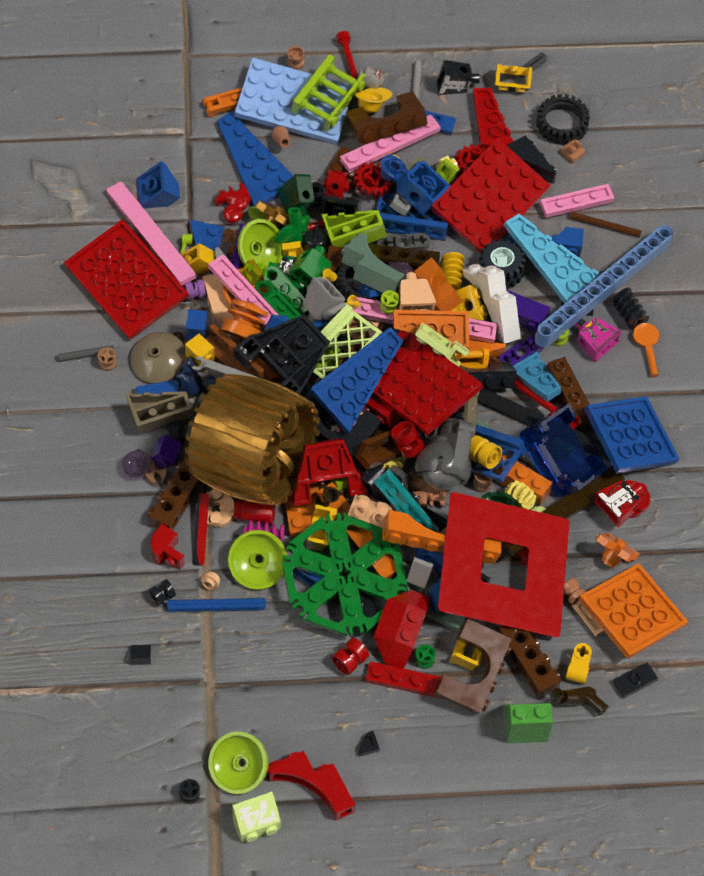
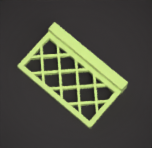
[313,304,382,379]

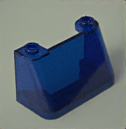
[520,403,607,497]

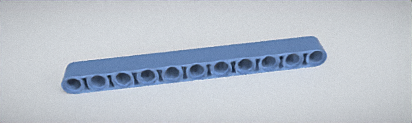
[534,225,674,347]

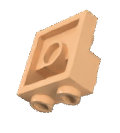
[348,495,392,528]

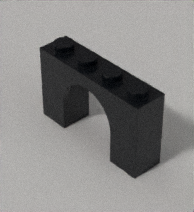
[304,377,382,461]

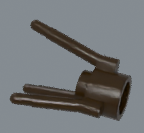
[317,481,345,506]

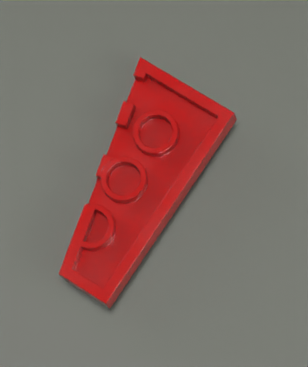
[472,88,514,149]

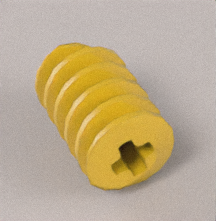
[441,252,465,290]

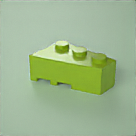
[322,210,387,247]

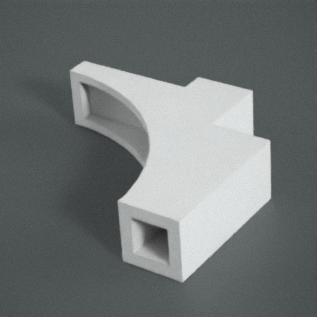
[462,264,521,344]

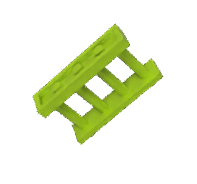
[291,54,366,132]

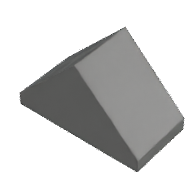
[407,557,434,588]

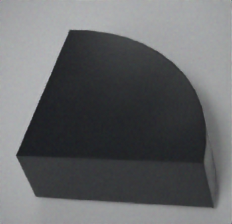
[359,731,380,757]

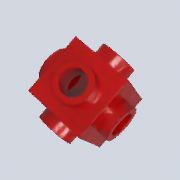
[323,170,350,196]

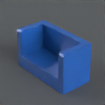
[186,309,208,342]

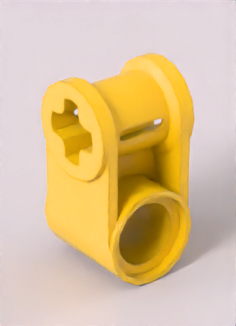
[566,643,592,684]

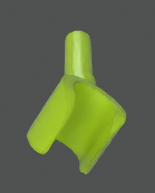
[180,234,193,254]

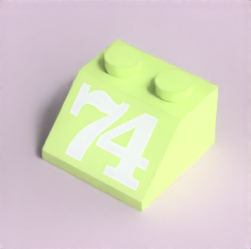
[233,792,281,843]

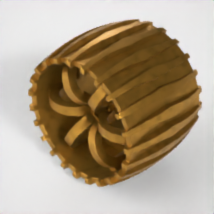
[185,374,320,506]

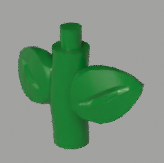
[273,207,311,244]

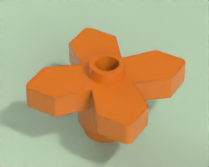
[596,532,640,568]

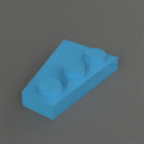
[513,352,561,401]

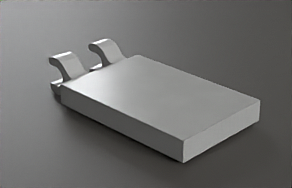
[192,356,259,379]

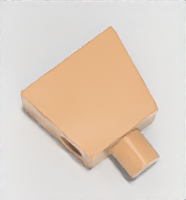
[398,272,436,310]

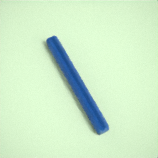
[167,598,266,612]

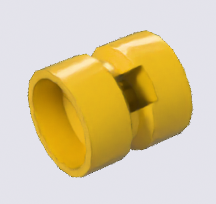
[469,435,502,469]

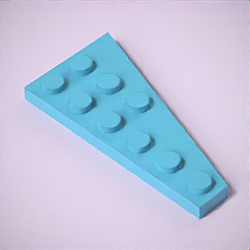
[503,214,600,304]

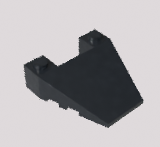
[233,314,330,395]

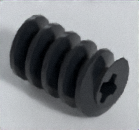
[612,287,649,329]

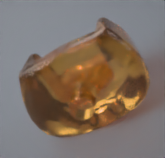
[223,228,238,244]

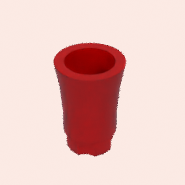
[234,500,276,526]

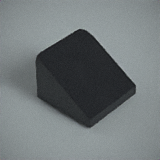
[130,645,151,665]

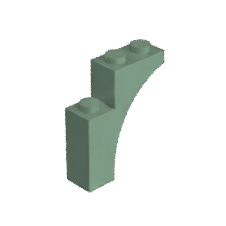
[341,233,405,293]

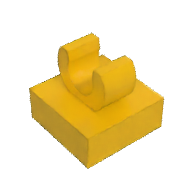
[282,241,303,257]

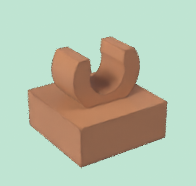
[560,139,586,164]

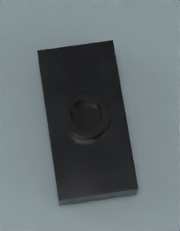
[613,662,658,698]

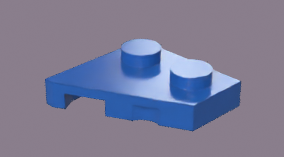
[190,220,225,259]

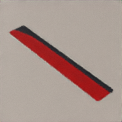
[193,494,209,565]

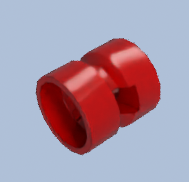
[391,421,424,458]
[331,637,369,675]

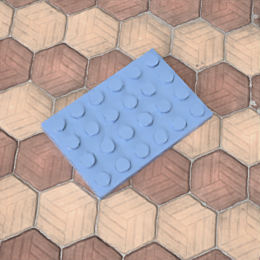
[234,58,353,145]

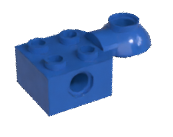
[380,155,451,215]

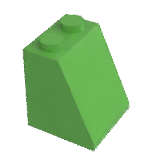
[504,703,553,743]

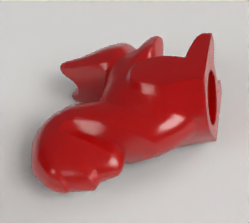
[214,182,251,223]

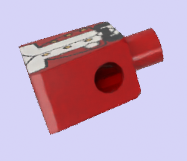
[594,481,644,528]

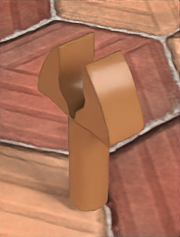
[145,452,166,487]

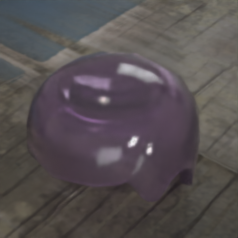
[122,449,152,479]

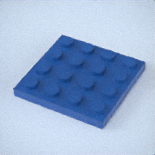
[584,396,680,473]

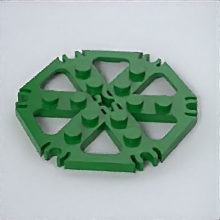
[282,513,408,637]

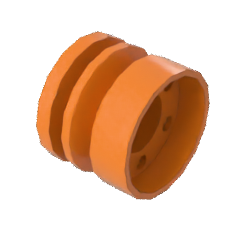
[220,299,269,340]

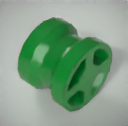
[415,644,436,669]

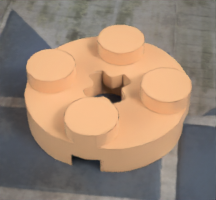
[196,489,234,528]

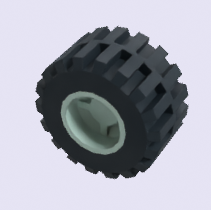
[479,239,526,289]

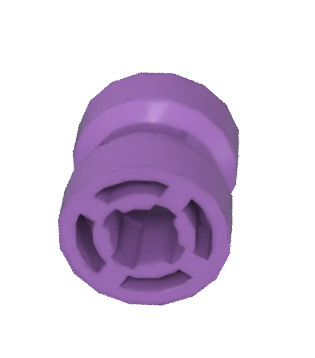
[184,279,206,300]

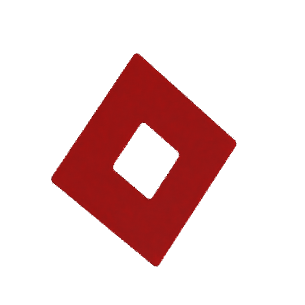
[438,492,570,637]

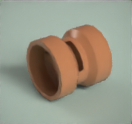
[287,46,305,70]
[473,466,493,492]
[564,578,586,605]

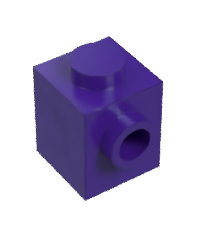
[150,434,182,468]

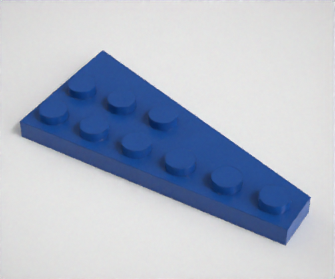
[217,112,293,206]
[309,327,403,434]

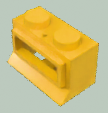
[495,64,532,92]
[306,504,337,552]
[449,640,484,671]

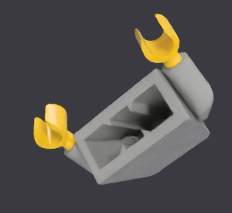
[304,269,361,322]

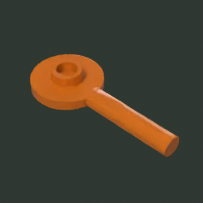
[633,323,659,378]

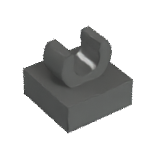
[390,466,413,490]

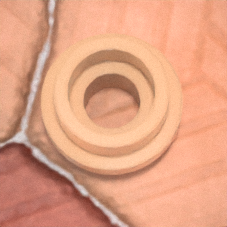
[201,572,220,590]

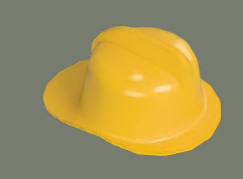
[355,87,392,114]

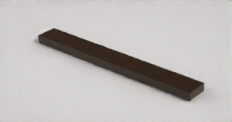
[501,466,625,556]

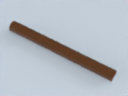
[570,212,642,237]

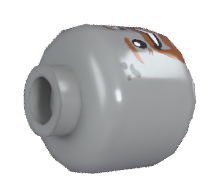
[357,66,384,89]

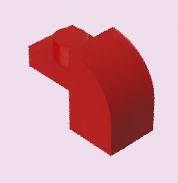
[151,524,185,570]

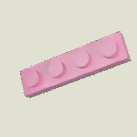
[540,184,614,218]

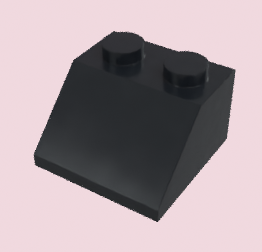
[321,193,361,221]

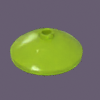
[238,219,284,273]
[228,530,287,590]
[208,731,268,794]

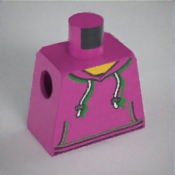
[574,317,621,363]

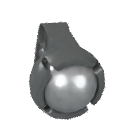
[415,418,475,490]

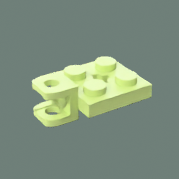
[415,322,470,366]

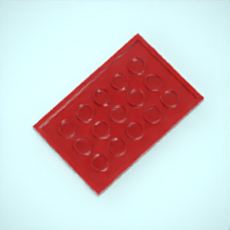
[430,138,551,254]
[64,219,189,340]
[372,331,483,435]

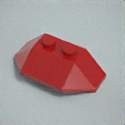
[373,590,430,668]

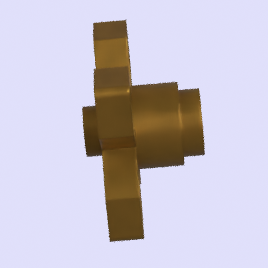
[255,200,290,230]

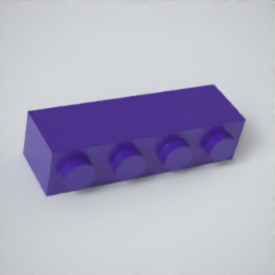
[472,289,551,332]

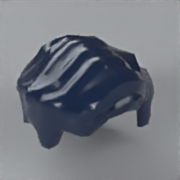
[176,357,202,397]

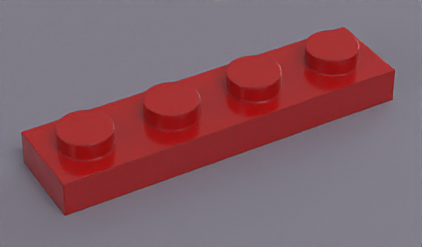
[365,661,444,700]

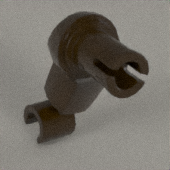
[550,686,609,715]

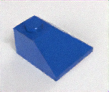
[137,161,180,208]

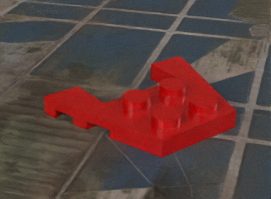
[292,438,367,506]

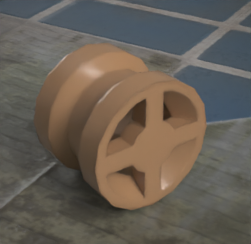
[98,347,117,371]

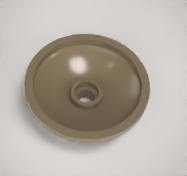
[130,332,186,384]

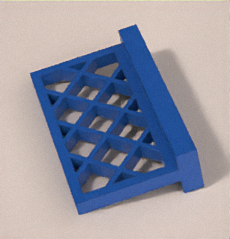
[377,193,448,241]
[458,418,527,483]

